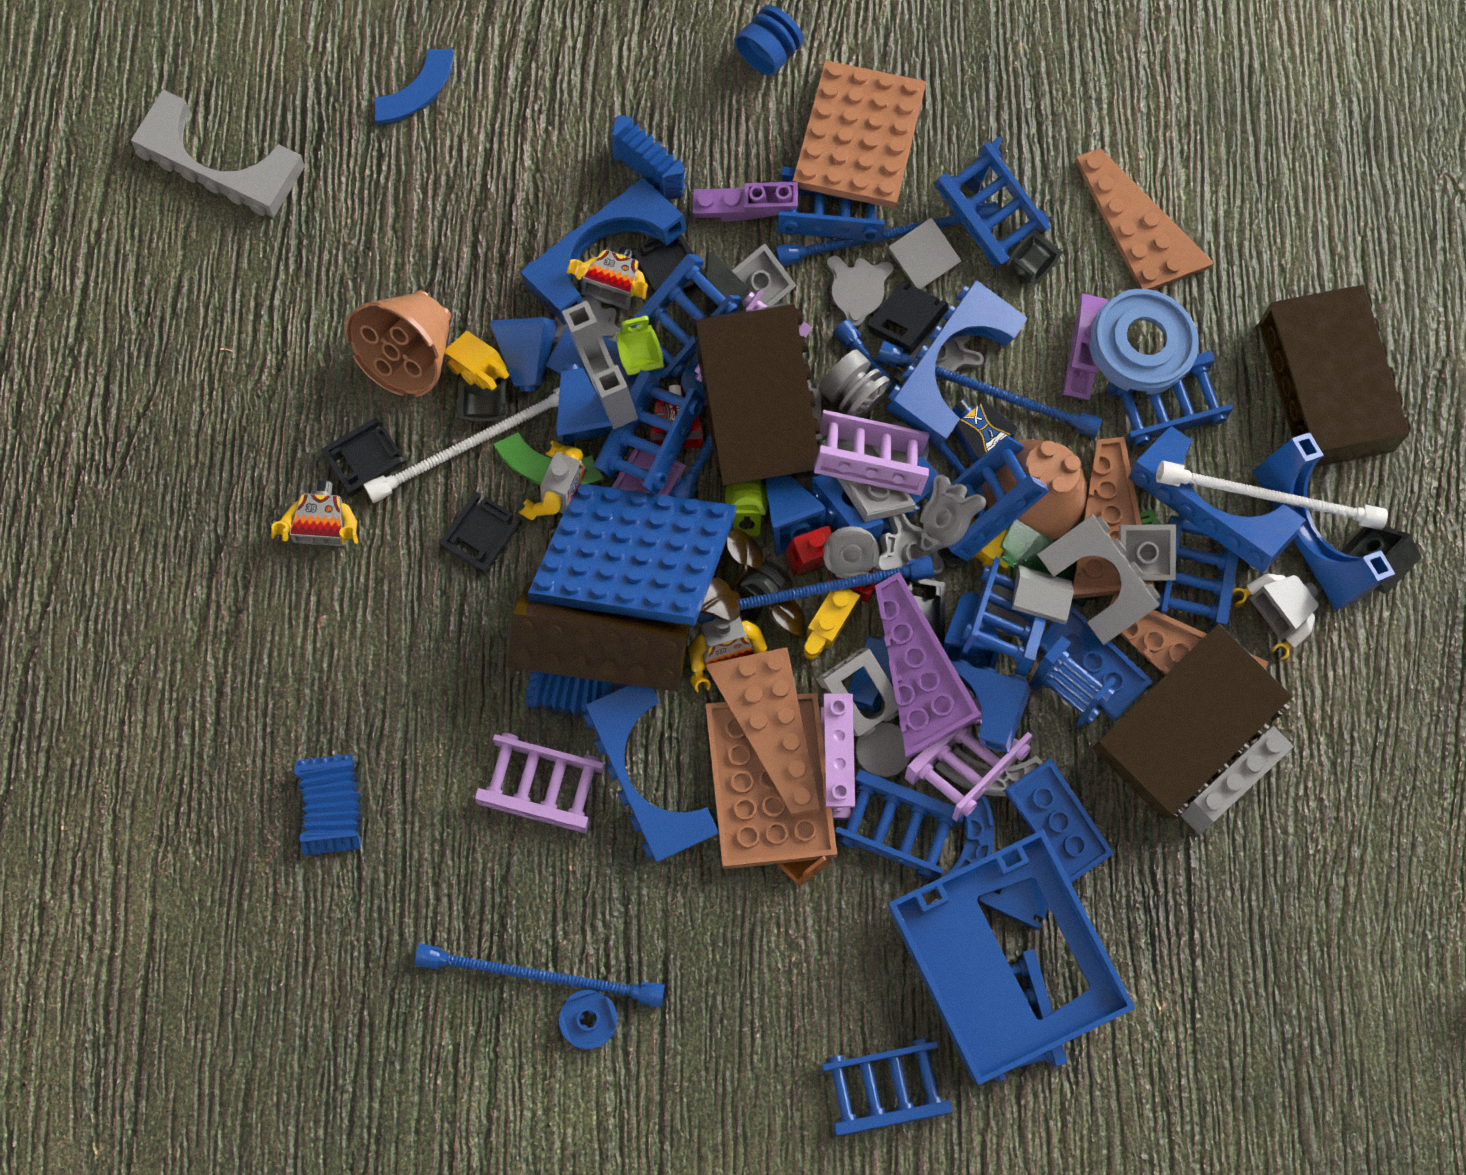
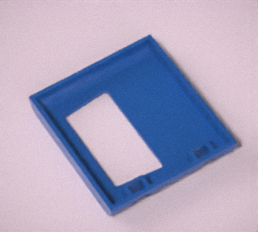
[888,830,1135,1086]

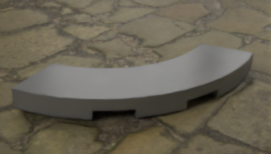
[936,747,1043,796]

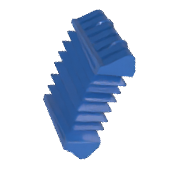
[611,115,685,199]
[525,671,625,719]
[294,754,363,855]

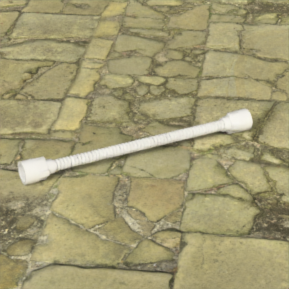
[363,387,560,504]
[1156,461,1388,530]

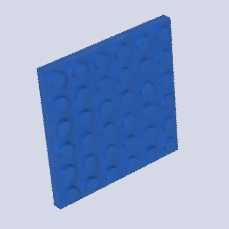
[528,484,736,626]

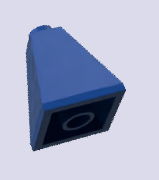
[491,317,558,392]
[556,364,612,444]
[766,474,826,556]
[943,592,1000,669]

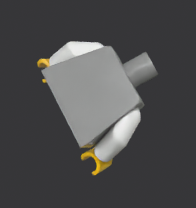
[1232,574,1318,661]

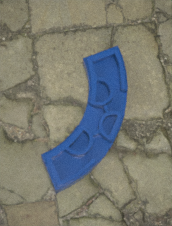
[375,49,454,125]
[941,794,994,878]

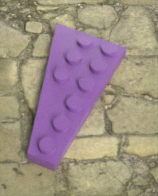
[875,572,982,759]

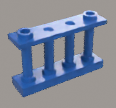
[933,142,1051,269]
[777,167,885,242]
[630,254,742,379]
[1106,351,1233,446]
[593,370,705,496]
[949,435,1049,561]
[1157,513,1239,630]
[961,557,1046,678]
[1028,636,1117,728]
[835,769,964,880]
[995,949,1068,1083]
[821,1038,953,1137]

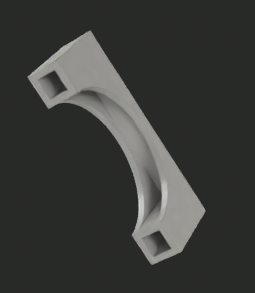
[131,90,305,218]

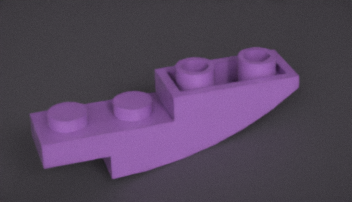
[693,182,798,222]
[1061,293,1108,402]

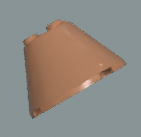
[345,290,451,397]
[983,439,1088,543]

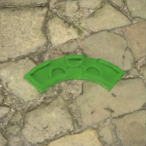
[494,433,603,485]

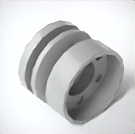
[818,349,891,418]

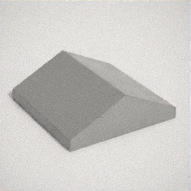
[731,243,796,306]
[1118,524,1176,581]
[1012,565,1074,624]

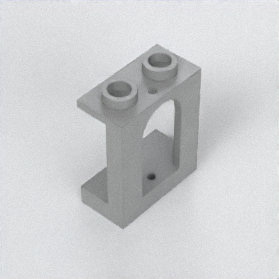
[816,648,899,737]

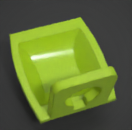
[616,316,664,376]
[725,480,768,536]

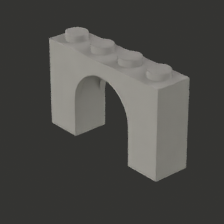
[562,301,638,430]
[1037,514,1160,645]
[1180,726,1294,835]

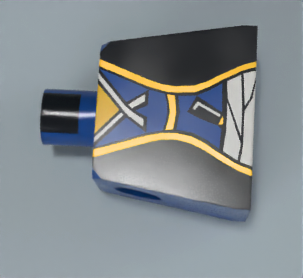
[952,399,1018,464]

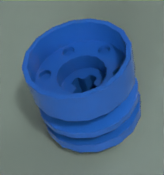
[734,5,804,76]

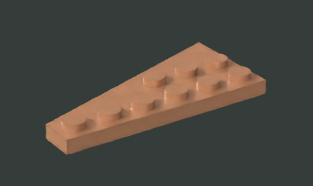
[1075,148,1215,290]
[1072,437,1154,599]
[1109,594,1269,675]
[705,647,821,816]

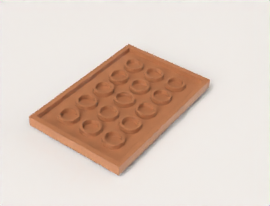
[793,60,926,209]
[706,692,837,869]

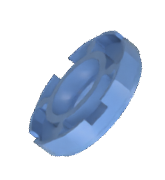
[1089,289,1199,394]

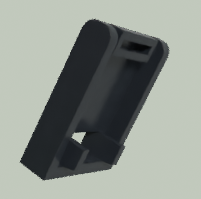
[631,234,707,293]
[867,281,948,354]
[321,418,406,497]
[439,492,522,575]
[904,578,945,647]

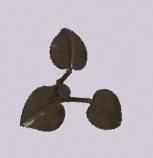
[700,528,806,638]

